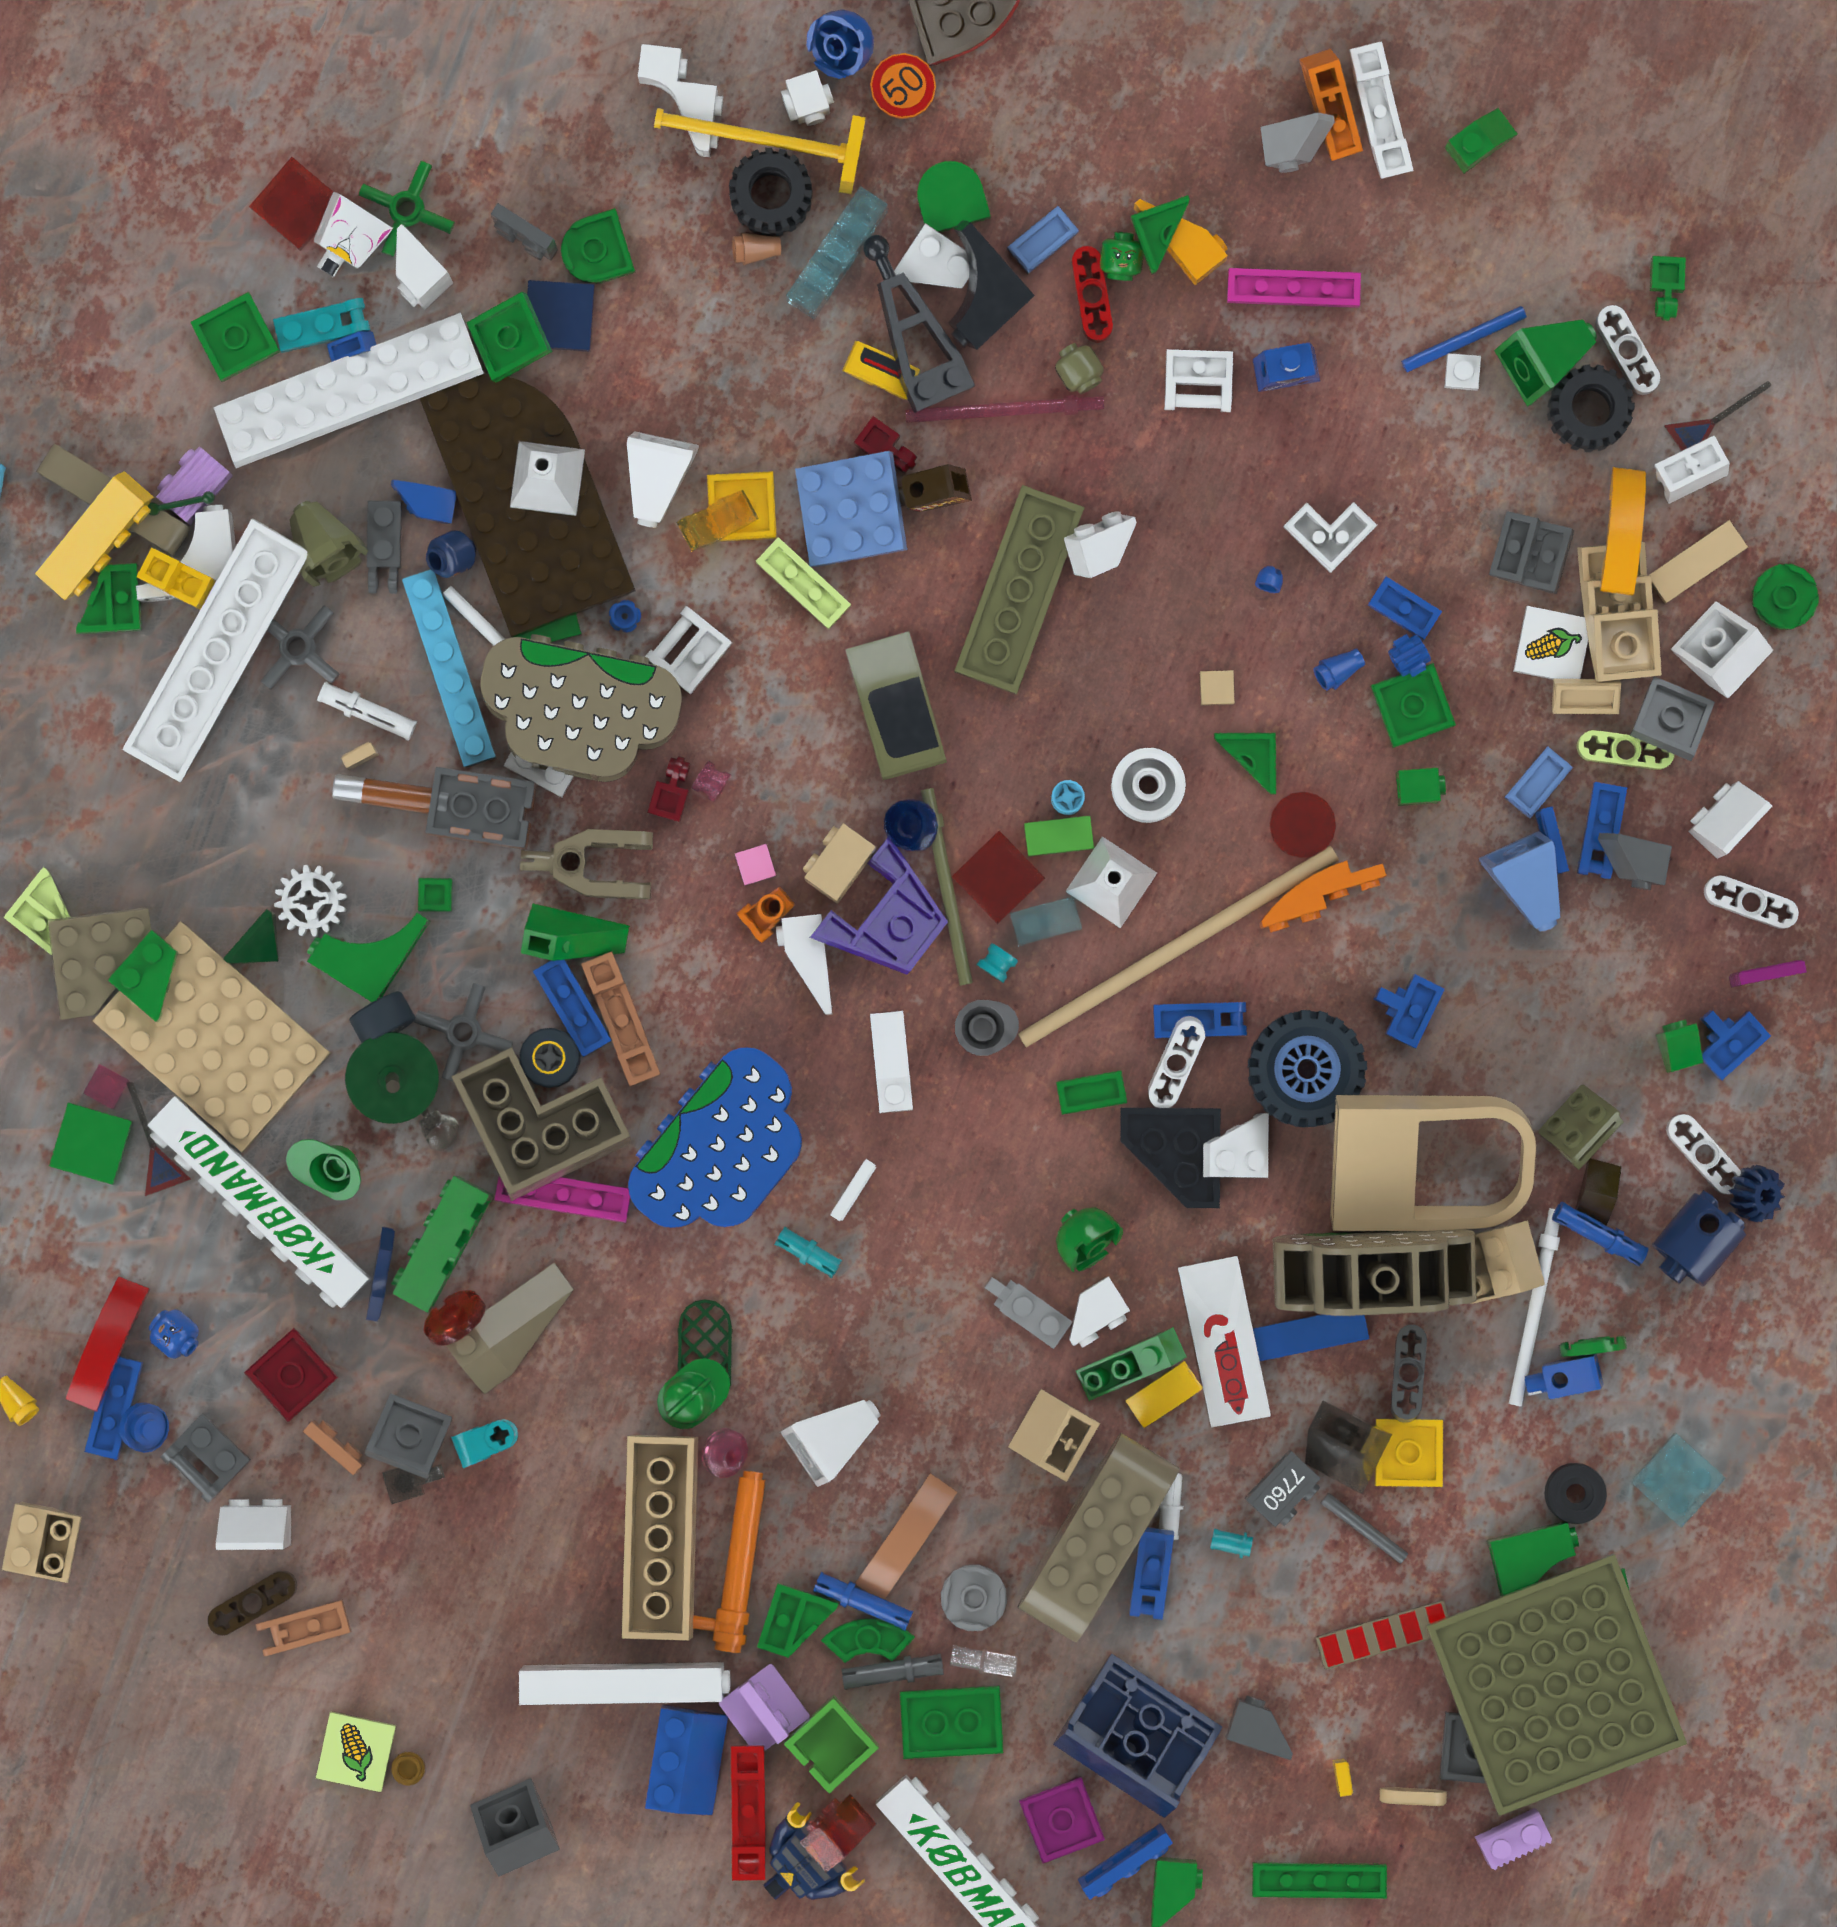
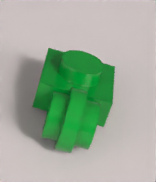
[1650,256,1686,321]

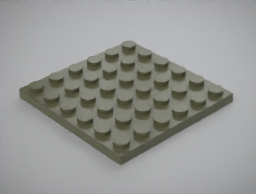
[1426,1554,1687,1816]

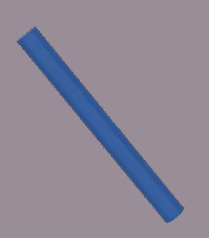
[1401,306,1527,373]

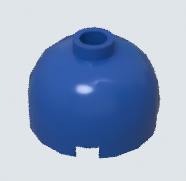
[806,9,874,79]

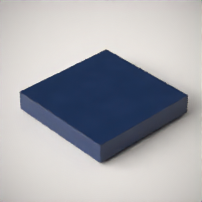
[527,280,595,352]

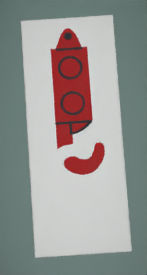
[1178,1256,1271,1428]

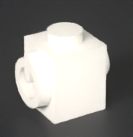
[781,70,834,126]

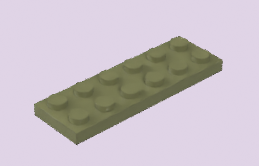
[954,485,1084,695]

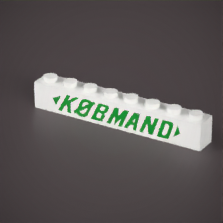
[147,1096,372,1308]
[876,1775,1039,1927]

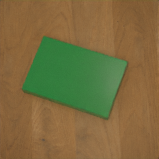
[900,1685,1004,1759]

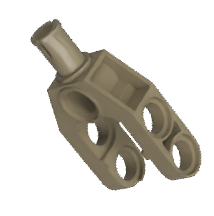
[520,829,653,899]

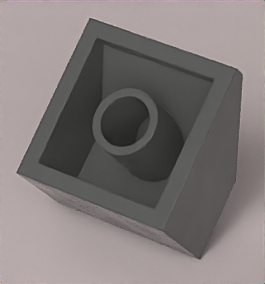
[470,1778,560,1877]

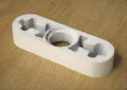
[1596,305,1660,395]
[1704,875,1799,929]
[1148,1016,1205,1108]
[1666,1114,1741,1194]

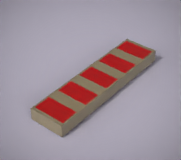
[1315,1600,1448,1670]

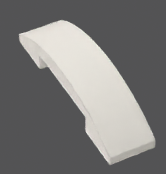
[1349,41,1414,179]

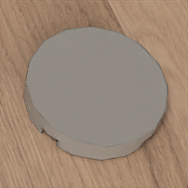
[941,1564,1007,1631]

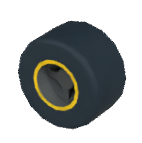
[349,991,416,1043]
[519,1028,580,1088]

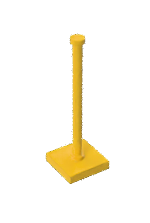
[654,108,866,194]

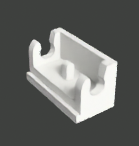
[1655,436,1730,504]

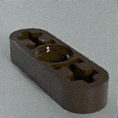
[208,1571,297,1636]

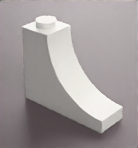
[136,505,236,603]

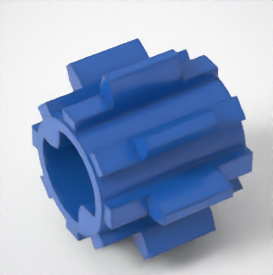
[1388,634,1431,677]

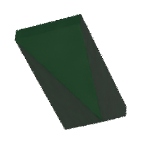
[223,909,279,965]

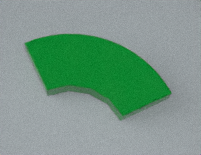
[821,1618,915,1663]

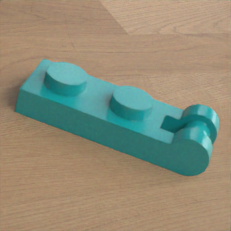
[273,298,371,353]

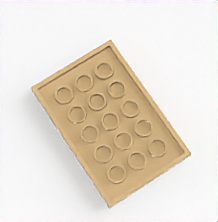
[93,921,331,1153]

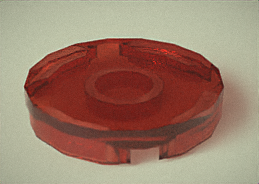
[1269,792,1336,858]
[423,1290,486,1346]

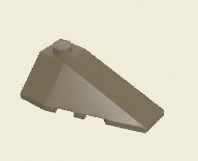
[443,1262,574,1394]

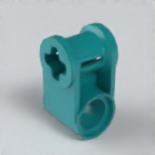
[451,1419,519,1468]

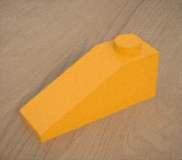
[1133,199,1228,285]

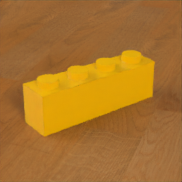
[35,471,155,600]

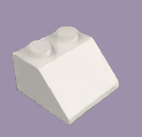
[396,224,453,310]
[1671,601,1773,698]
[1688,781,1772,859]
[216,1499,291,1550]

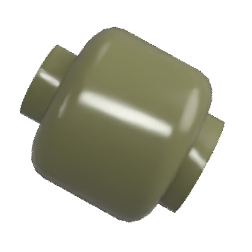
[1055,343,1104,395]

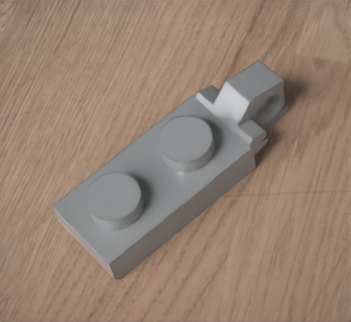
[984,1277,1073,1349]

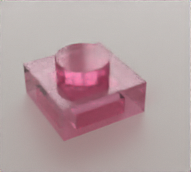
[83,1064,130,1109]

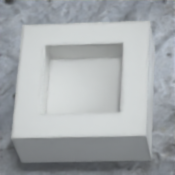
[1444,353,1481,391]

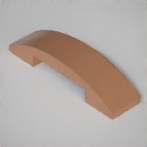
[581,952,661,1087]
[855,1473,957,1599]

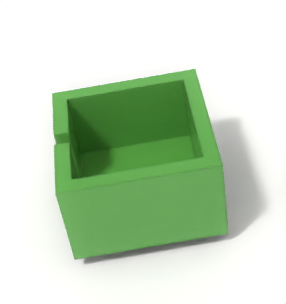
[784,1695,879,1794]

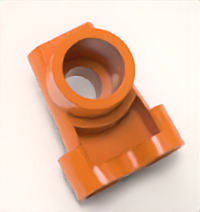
[737,887,795,943]

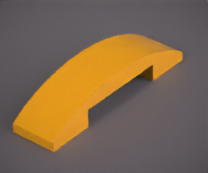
[1600,467,1646,595]

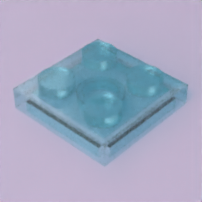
[1631,1433,1726,1528]

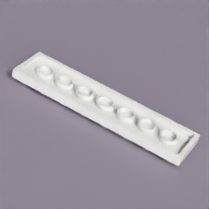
[214,313,484,468]
[122,518,307,782]

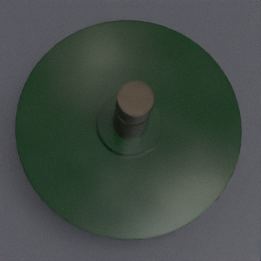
[345,1032,439,1124]

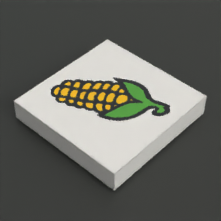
[1513,606,1588,680]

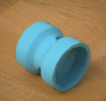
[1051,780,1085,815]

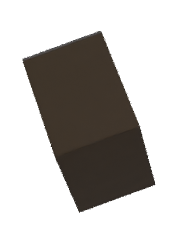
[1575,1158,1621,1226]

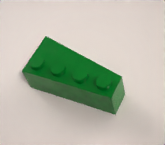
[391,1176,494,1313]

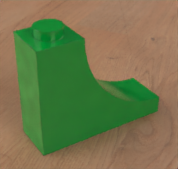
[307,913,431,1002]
[1487,1521,1579,1597]

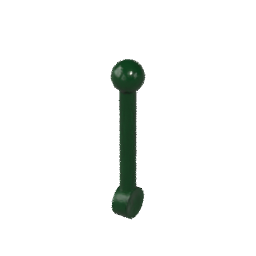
[148,491,215,516]

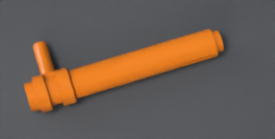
[693,1470,766,1653]

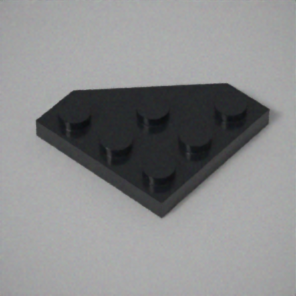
[1120,1108,1221,1208]

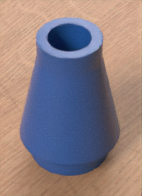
[1314,648,1365,691]

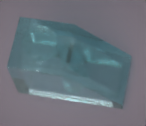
[1010,897,1082,947]

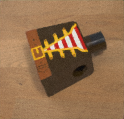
[898,464,972,512]

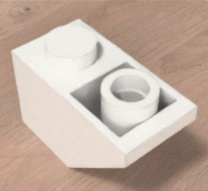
[1064,512,1137,578]
[1069,1276,1130,1348]

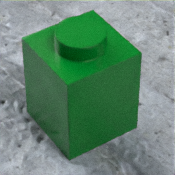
[1396,768,1446,806]

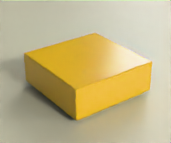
[1332,1758,1353,1797]

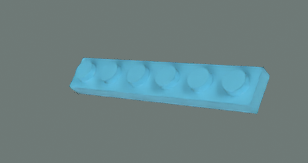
[402,570,496,768]

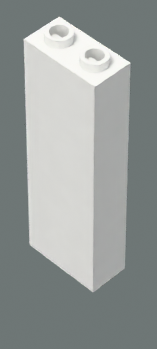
[519,1662,731,1705]

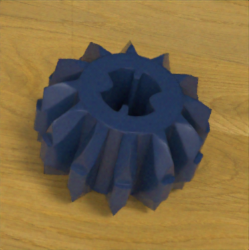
[1728,1165,1785,1222]

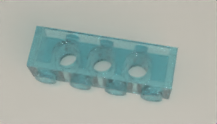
[786,186,888,320]

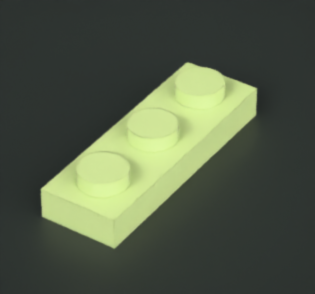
[756,537,851,630]

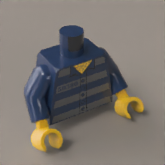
[763,1802,865,1900]

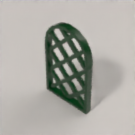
[677,1299,733,1386]

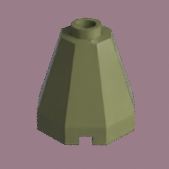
[289,501,368,587]

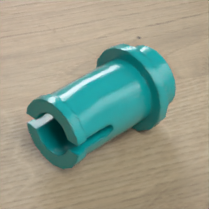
[1210,1528,1254,1559]

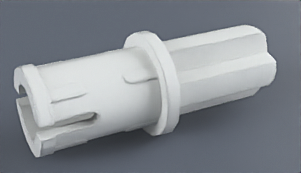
[1159,1473,1184,1540]

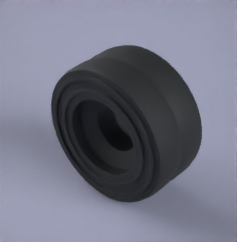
[1544,1463,1607,1524]

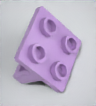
[719,1664,810,1751]

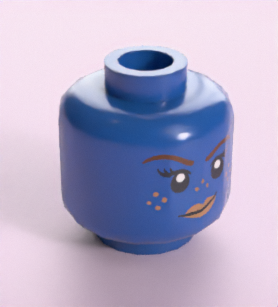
[149,1309,199,1359]

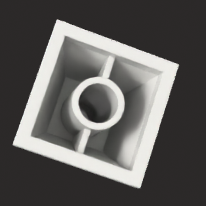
[627,431,699,528]
[510,441,585,516]
[1065,836,1157,928]
[780,1400,880,1487]

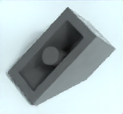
[1598,833,1672,890]
[1225,1695,1293,1760]

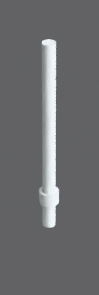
[1509,1208,1560,1406]

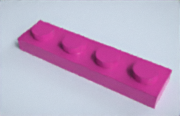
[1227,268,1361,308]
[494,1177,631,1223]

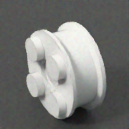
[1111,748,1186,823]

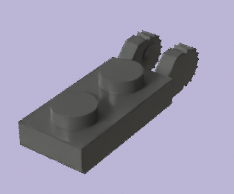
[366,501,402,594]

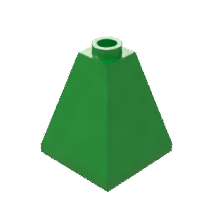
[1494,319,1597,407]

